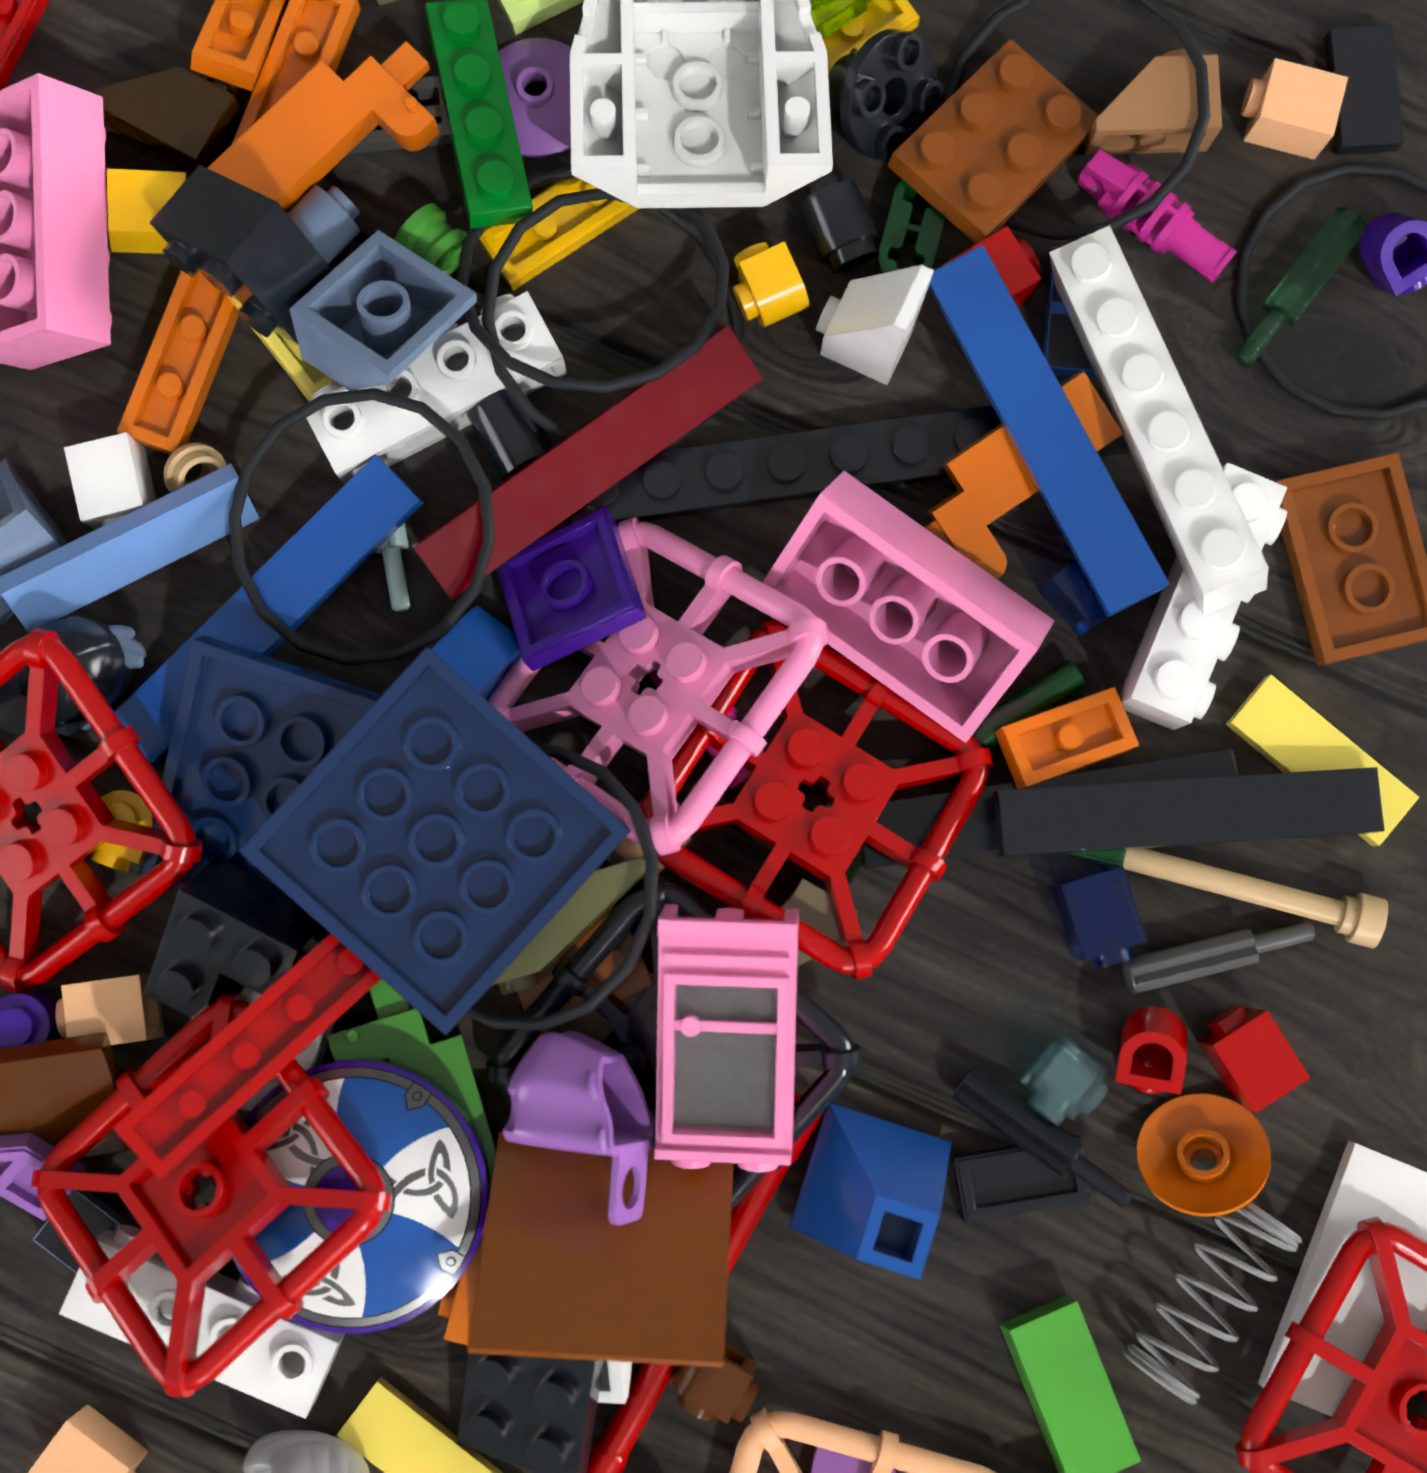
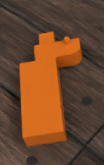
[208,41,440,212]
[924,372,1124,580]

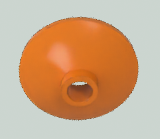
[1137,1093,1271,1217]

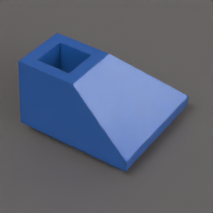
[789,1102,952,1280]

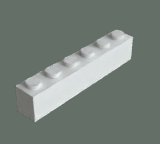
[1049,225,1269,615]

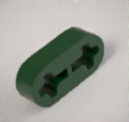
[876,179,946,274]

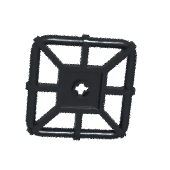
[486,877,862,1211]

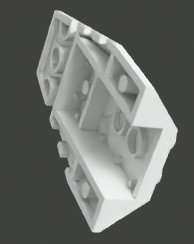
[570,0,833,208]

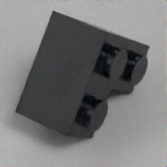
[149,165,332,344]
[144,857,326,1019]

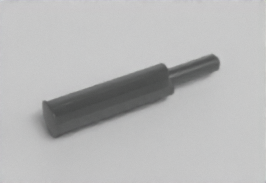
[1121,922,1316,996]

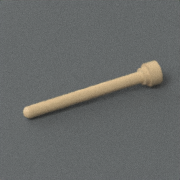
[1118,848,1388,949]

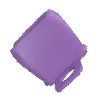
[503,1031,656,1226]

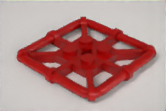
[640,619,994,980]
[0,628,203,994]
[31,994,392,1398]
[1235,1217,1427,1473]

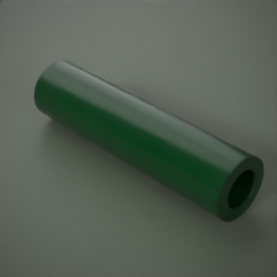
[972,660,1085,750]

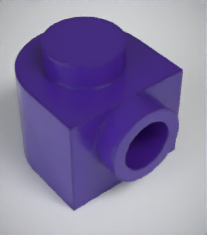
[1360,212,1427,296]
[0,992,63,1048]

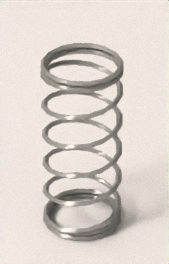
[1123,1202,1302,1405]

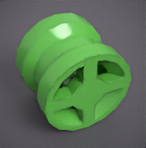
[394,203,467,276]

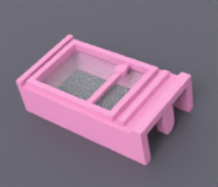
[654,904,799,1172]

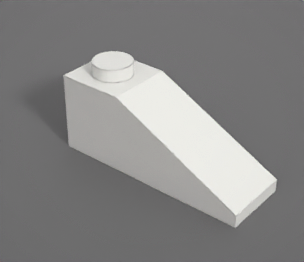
[816,265,934,385]

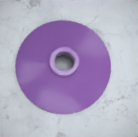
[499,38,571,159]

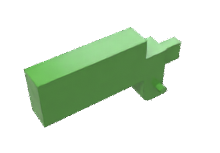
[327,979,496,1191]
[999,1295,1141,1473]

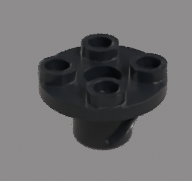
[828,28,945,162]

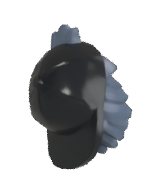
[0,616,147,736]

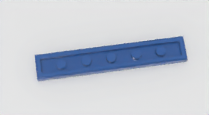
[928,245,1169,617]
[115,455,424,767]

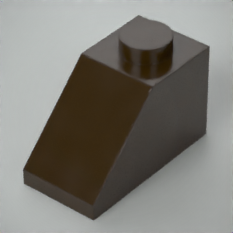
[92,66,244,172]

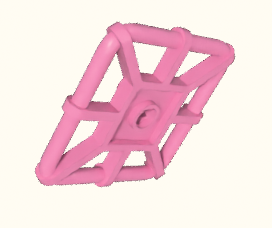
[488,517,829,856]

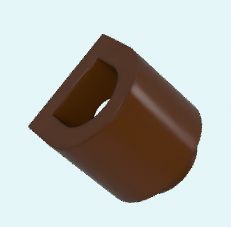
[672,1344,760,1424]

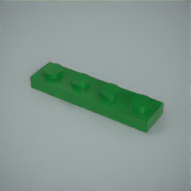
[425,0,533,229]

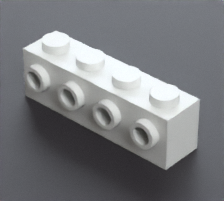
[307,291,567,485]
[1119,462,1287,730]
[59,1225,345,1419]

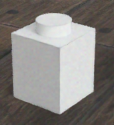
[64,432,157,530]

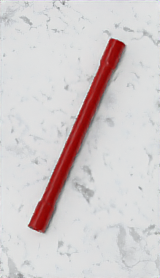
[587,1092,825,1473]

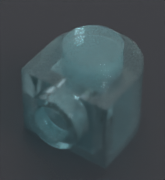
[1019,1033,1109,1126]

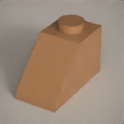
[1084,49,1222,155]

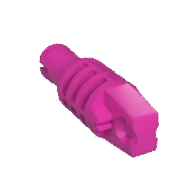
[1077,149,1237,284]

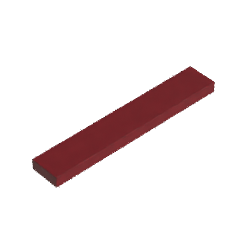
[412,325,763,600]

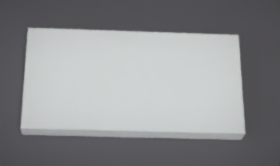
[1258,1141,1427,1417]

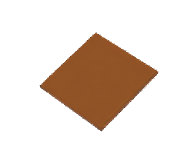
[468,1132,734,1367]

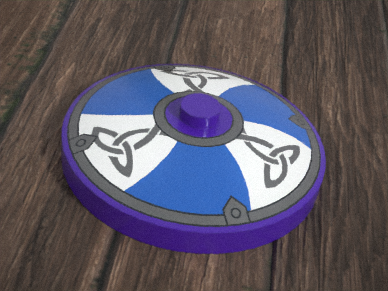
[233,1059,490,1333]

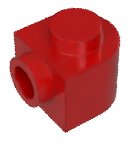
[1115,1006,1188,1095]

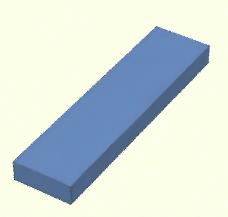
[0,464,260,634]

